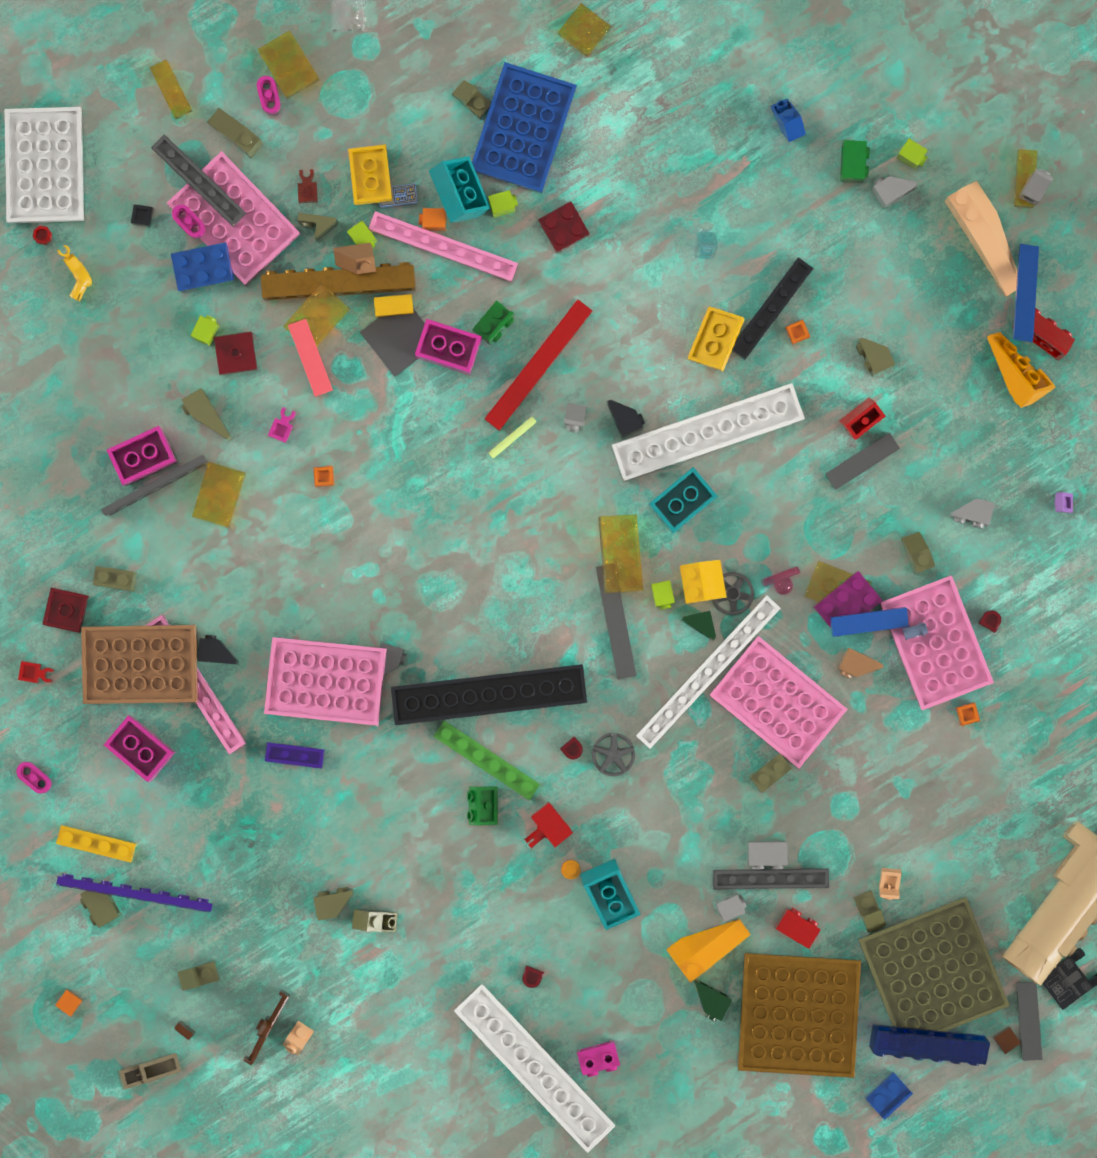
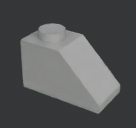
[871,176,918,209]

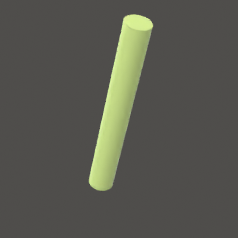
[488,417,536,458]

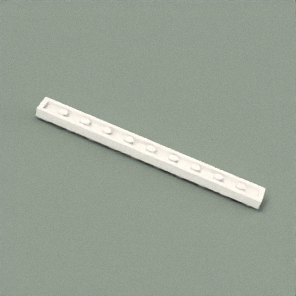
[636,595,781,749]

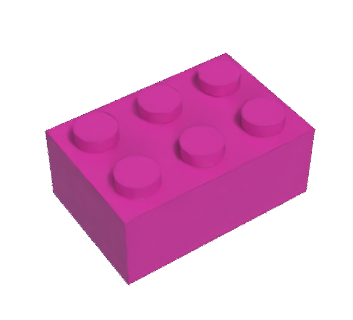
[415,319,482,376]
[107,426,178,487]
[104,715,176,782]

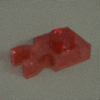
[297,169,318,204]

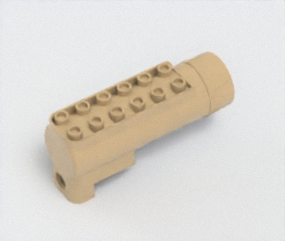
[1002,821,1097,986]

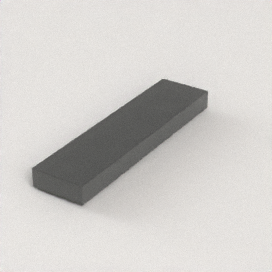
[825,433,900,490]
[1016,981,1043,1061]

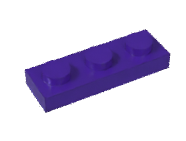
[265,742,325,769]

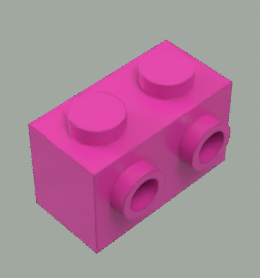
[577,1040,620,1077]

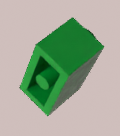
[840,140,870,183]

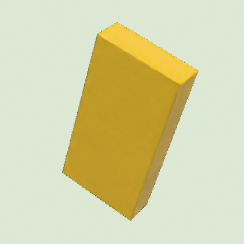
[374,294,414,317]

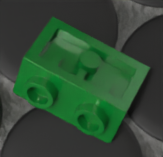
[472,300,514,345]
[467,786,498,826]

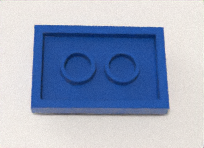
[171,242,234,291]

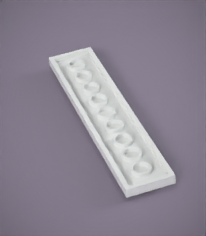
[611,383,805,481]
[454,984,616,1153]

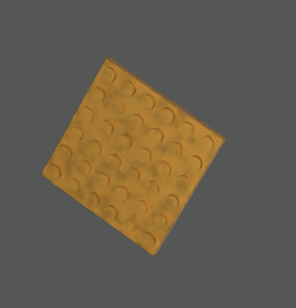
[738,953,861,1078]

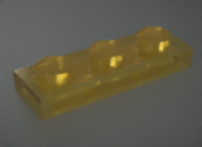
[150,59,192,119]
[1014,149,1038,208]

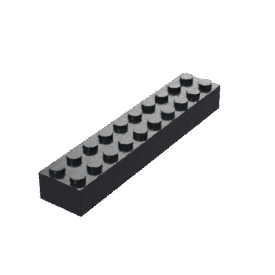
[391,664,587,725]

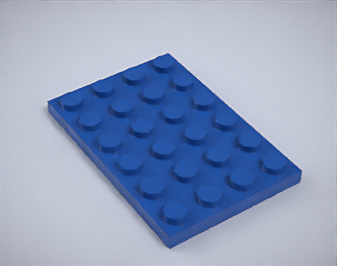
[472,62,577,194]

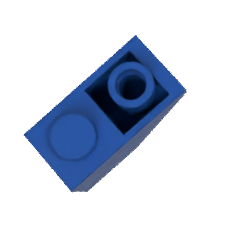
[771,99,806,142]

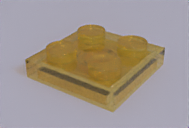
[558,3,611,57]

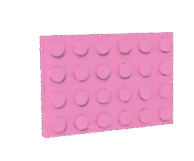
[167,151,301,286]
[879,575,994,710]
[709,636,848,769]
[264,637,387,726]

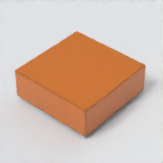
[785,320,810,345]
[313,466,334,487]
[956,702,980,726]
[55,989,83,1017]

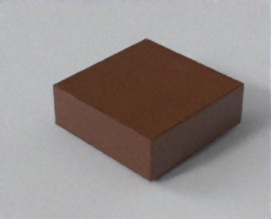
[174,1021,196,1040]
[993,1027,1021,1054]

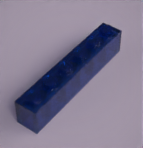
[869,1024,990,1066]

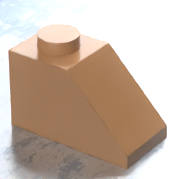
[333,243,376,274]
[837,648,884,679]

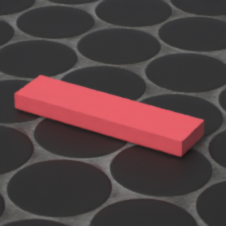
[288,318,333,397]

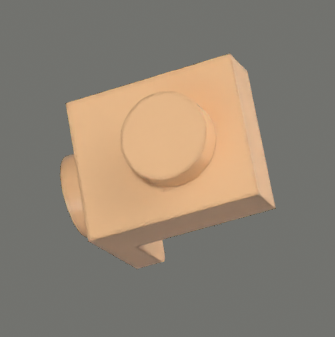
[879,868,902,900]
[282,1021,314,1055]

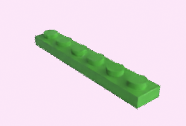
[433,721,540,801]

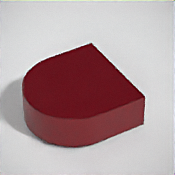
[978,610,1001,633]
[560,736,583,759]
[522,965,544,988]

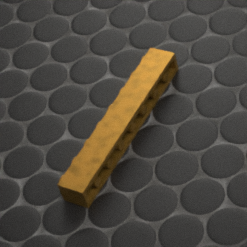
[261,262,416,301]

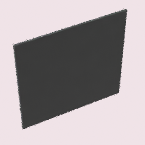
[360,308,425,377]

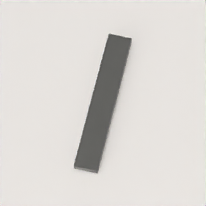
[151,134,246,227]
[101,455,208,517]
[596,563,636,680]
[713,868,829,890]

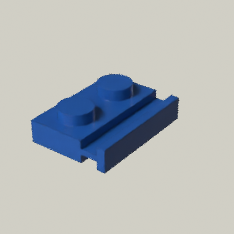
[865,1072,913,1120]

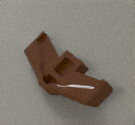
[243,990,290,1065]

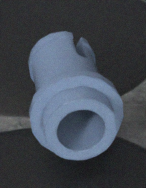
[902,622,928,640]

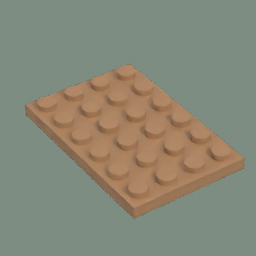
[81,625,198,704]

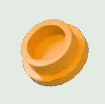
[561,860,581,879]

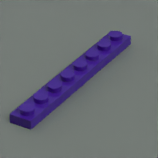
[56,874,212,913]

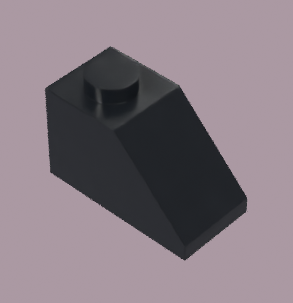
[607,400,645,438]
[198,635,239,665]

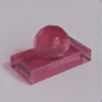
[761,566,800,595]

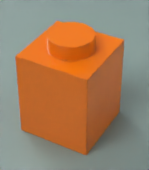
[419,208,446,231]

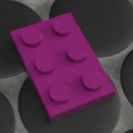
[813,571,883,637]

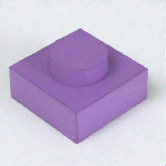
[1054,492,1073,513]

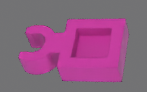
[268,407,296,443]

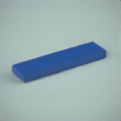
[830,607,909,637]

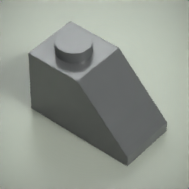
[380,642,407,675]

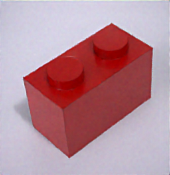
[839,398,886,440]
[774,907,821,949]

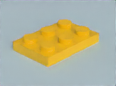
[348,144,392,205]
[687,306,744,372]

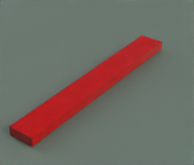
[484,299,593,431]

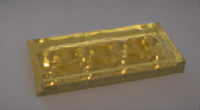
[598,514,643,593]

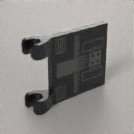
[1043,948,1097,1010]

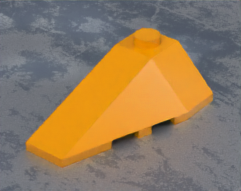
[987,332,1055,408]
[666,919,751,983]

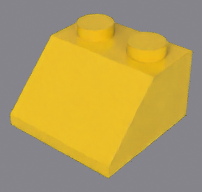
[680,560,727,604]

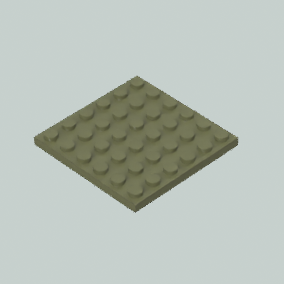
[858,897,1010,1049]

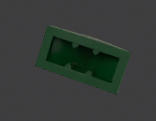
[681,611,716,641]

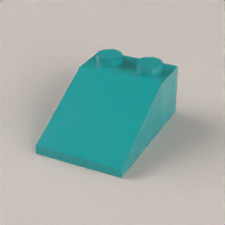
[580,859,641,930]

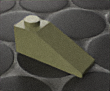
[207,108,263,158]
[181,388,232,441]

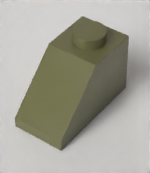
[901,532,935,574]

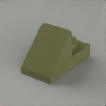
[452,80,491,119]
[298,213,338,241]
[853,890,886,933]
[177,961,220,991]

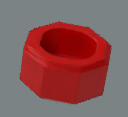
[33,226,52,245]

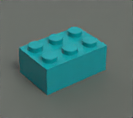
[429,156,491,223]
[648,467,718,535]

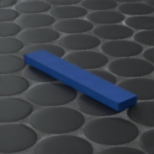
[1013,244,1039,343]

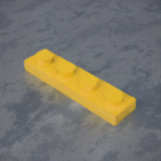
[56,825,137,863]

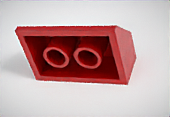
[1012,308,1075,361]

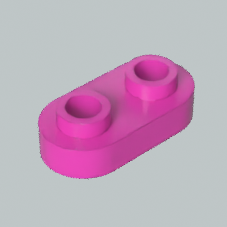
[257,76,281,114]
[172,204,205,238]
[16,762,52,794]

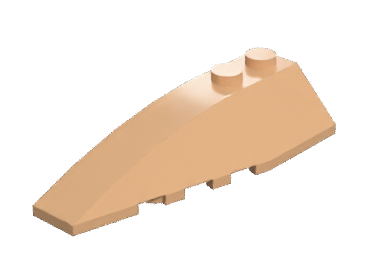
[944,181,1017,297]

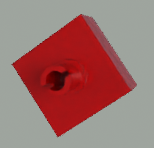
[524,802,573,849]

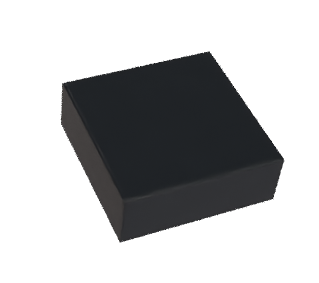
[131,204,153,227]

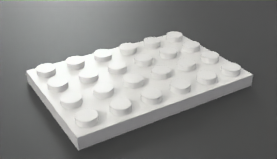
[5,107,84,223]

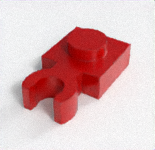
[18,661,54,683]

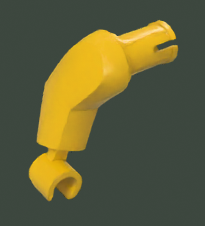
[57,245,92,302]

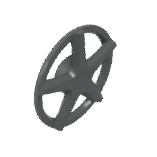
[712,572,754,615]
[592,733,635,776]

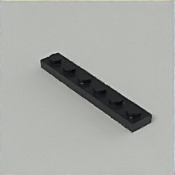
[732,257,814,360]

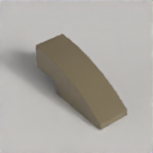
[117,1053,182,1090]

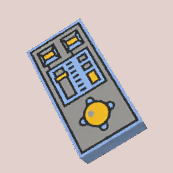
[379,183,418,208]

